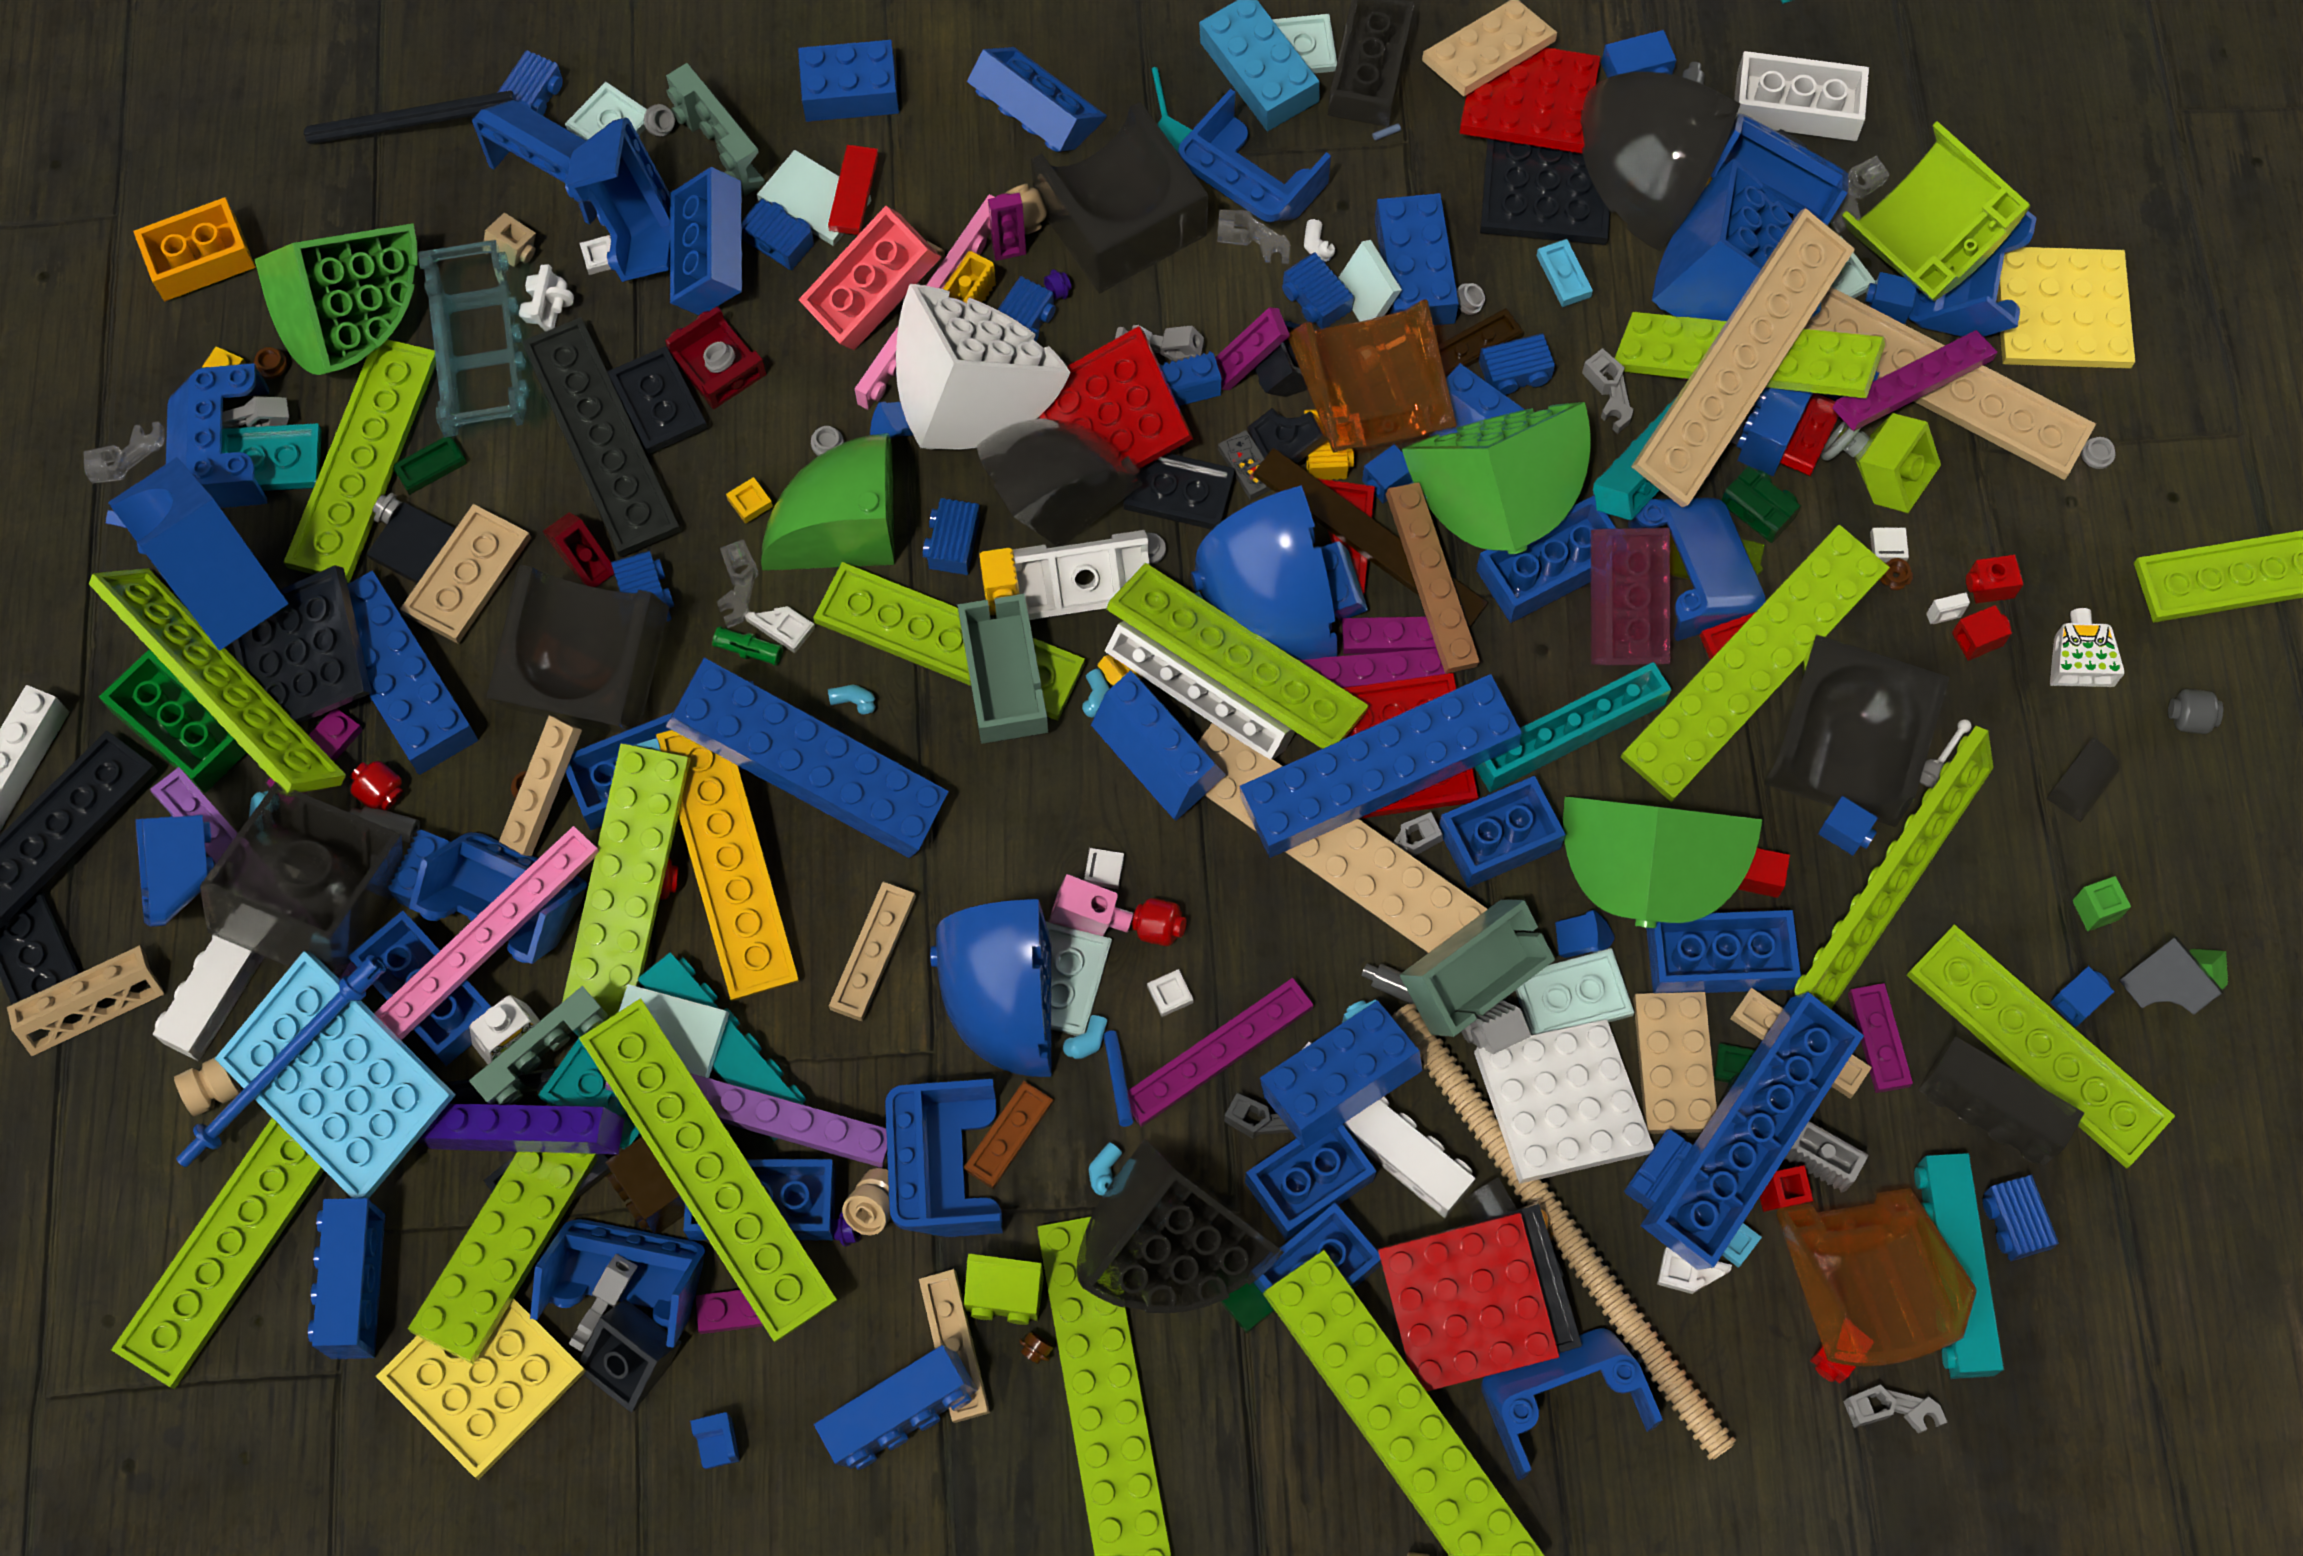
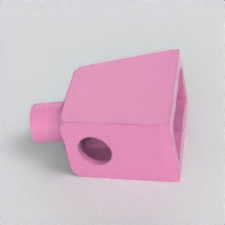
[1049,874,1133,936]

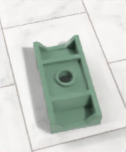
[666,63,765,197]
[469,986,610,1105]

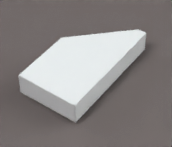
[745,606,815,653]
[1657,1247,1732,1294]

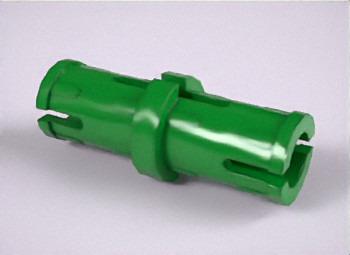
[712,626,783,666]

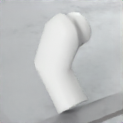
[1304,219,1335,262]

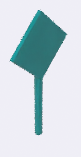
[1143,67,1192,164]

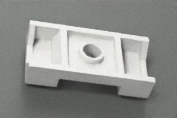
[1013,530,1149,620]

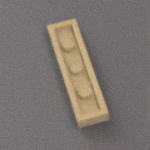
[499,715,582,856]
[829,882,916,1022]
[1730,988,1872,1099]
[919,1269,990,1423]

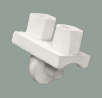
[519,264,574,332]

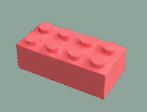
[799,206,941,350]

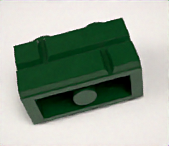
[1721,466,1801,543]

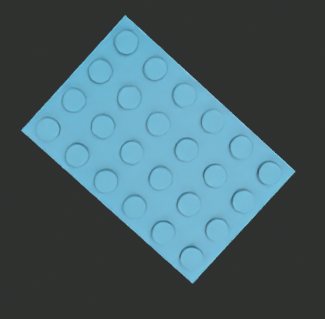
[215,951,456,1199]

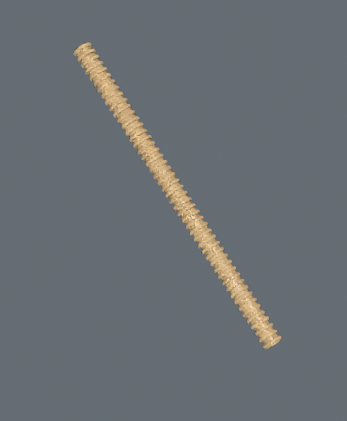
[1392,1003,1736,1460]

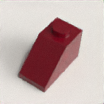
[543,512,614,591]

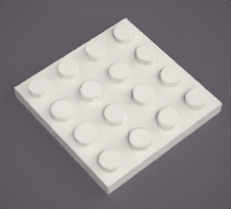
[1474,1019,1654,1184]

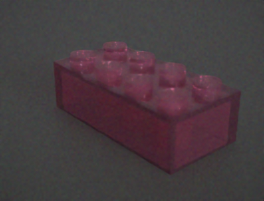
[1591,528,1670,665]

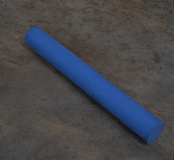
[1104,1031,1133,1127]

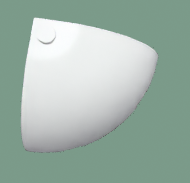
[896,284,1070,450]

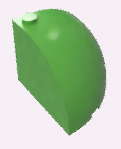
[255,223,418,375]
[1402,402,1590,554]
[761,433,895,571]
[1563,796,1762,928]

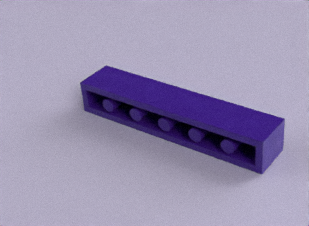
[417,1104,625,1154]

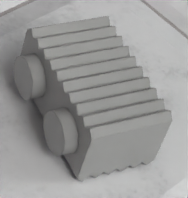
[1461,1000,1531,1054]
[1785,1122,1868,1193]

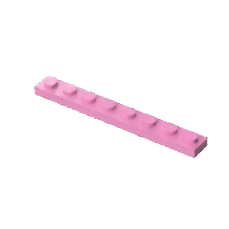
[855,194,995,410]
[374,826,599,1040]

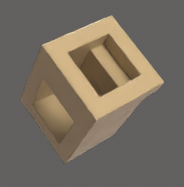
[482,212,536,267]

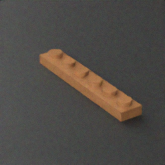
[1386,482,1480,674]

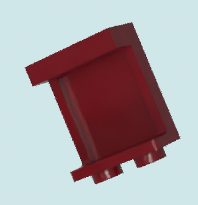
[665,306,766,410]

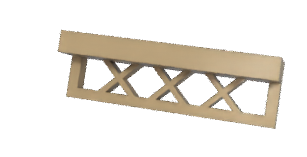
[7,945,164,1056]

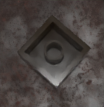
[605,1137,685,1234]

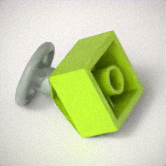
[1821,413,1941,513]

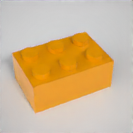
[133,197,256,302]

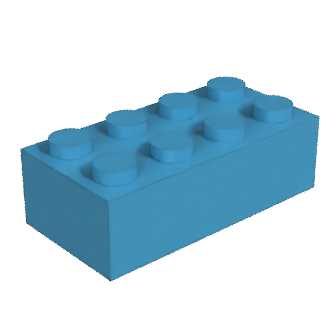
[1199,0,1319,132]

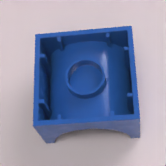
[108,457,288,651]

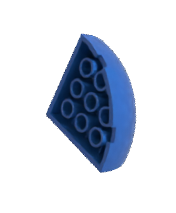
[1652,159,1821,321]
[1191,485,1337,660]
[930,899,1052,1077]

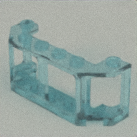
[418,240,530,437]

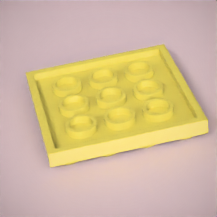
[1997,247,2135,368]
[376,1298,586,1480]

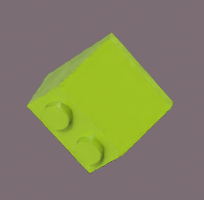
[964,1254,1044,1325]

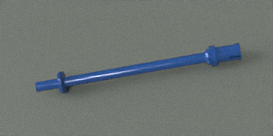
[176,955,386,1167]

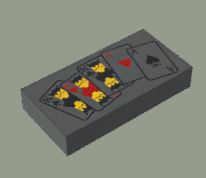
[1218,430,1271,500]

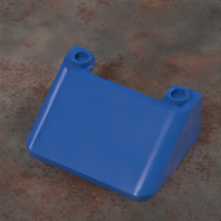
[1628,498,1766,641]

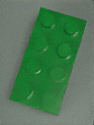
[99,649,247,794]

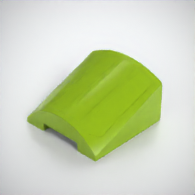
[1842,121,2030,301]

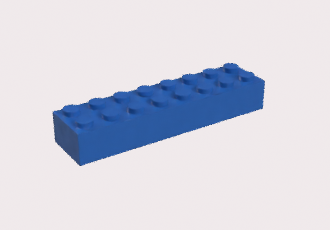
[666,658,948,858]
[1240,674,1522,858]
[1640,992,1864,1270]

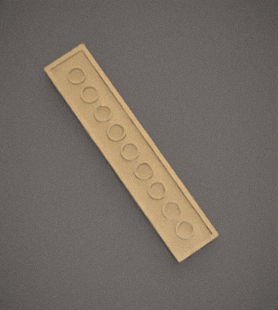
[1631,208,1855,508]
[1804,287,2096,480]
[1198,723,1487,953]

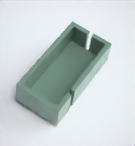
[957,594,1048,744]
[1399,900,1555,1037]

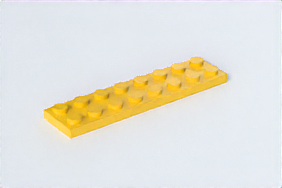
[656,730,799,1001]

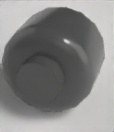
[2168,688,2223,734]

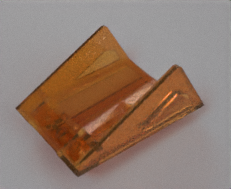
[1288,299,1457,453]
[1776,1188,1977,1366]

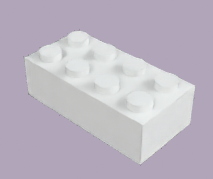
[1732,51,1869,141]

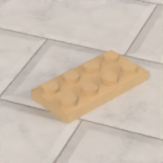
[1422,0,1557,96]
[400,504,531,644]
[1633,992,1717,1134]

